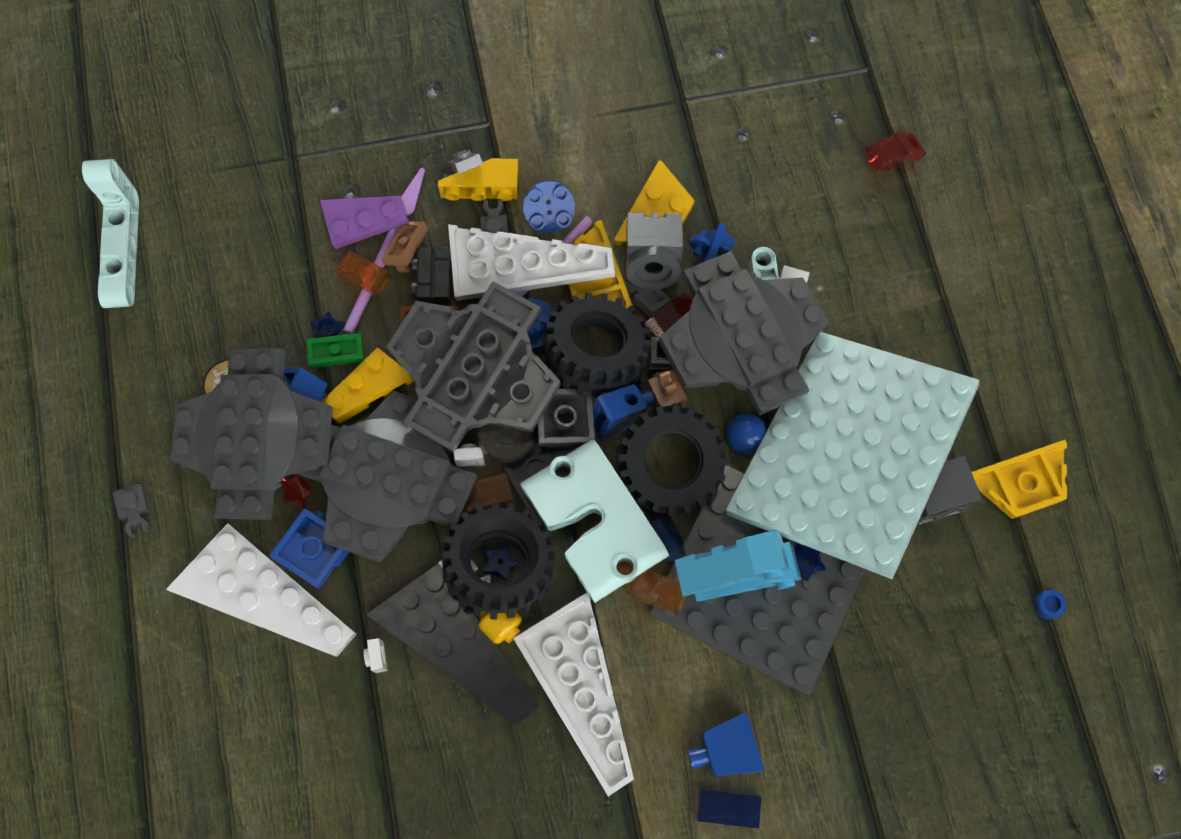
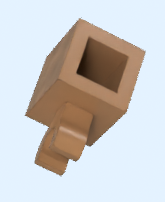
[646,370,687,408]

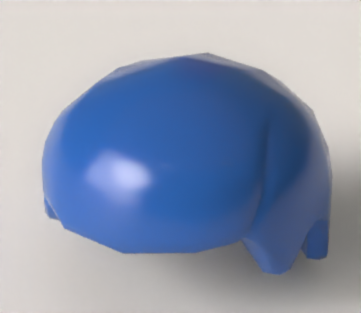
[724,413,767,455]

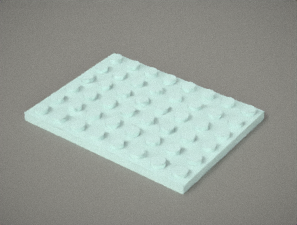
[726,332,979,579]

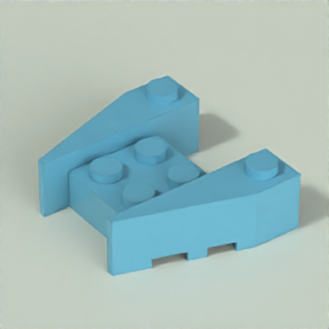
[675,530,801,602]

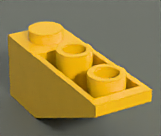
[438,158,519,201]

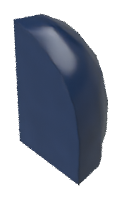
[650,514,685,561]

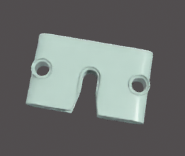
[520,439,669,603]

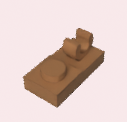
[381,222,428,273]

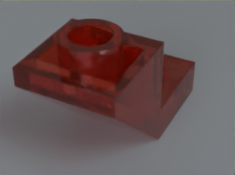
[864,132,926,172]

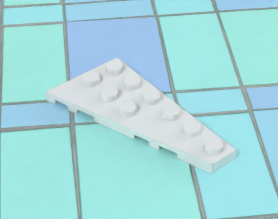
[448,224,616,301]
[166,523,356,657]
[513,593,634,796]

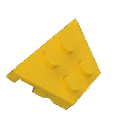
[614,160,695,246]
[567,220,633,308]
[972,440,1067,519]

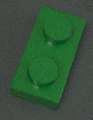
[306,333,365,368]

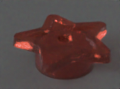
[281,474,312,509]

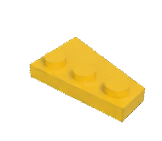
[322,347,415,424]

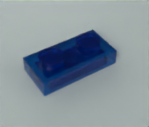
[697,789,761,829]

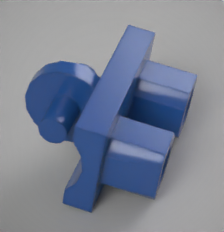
[689,223,735,264]

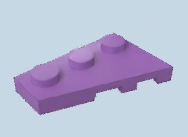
[320,196,409,249]

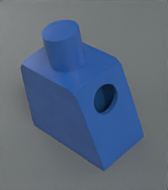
[593,384,656,441]
[687,712,764,776]

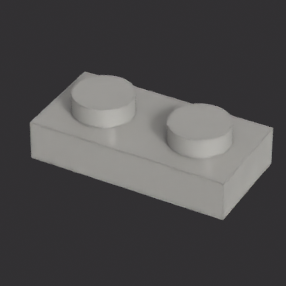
[447,150,483,174]

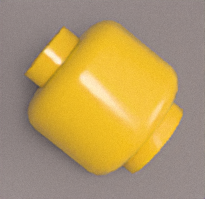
[478,611,522,644]

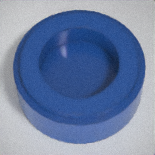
[1034,589,1066,620]

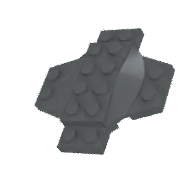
[659,251,829,416]
[386,281,561,453]
[170,348,333,520]
[298,391,477,563]

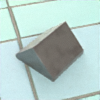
[537,389,595,451]

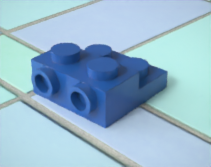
[269,508,349,589]

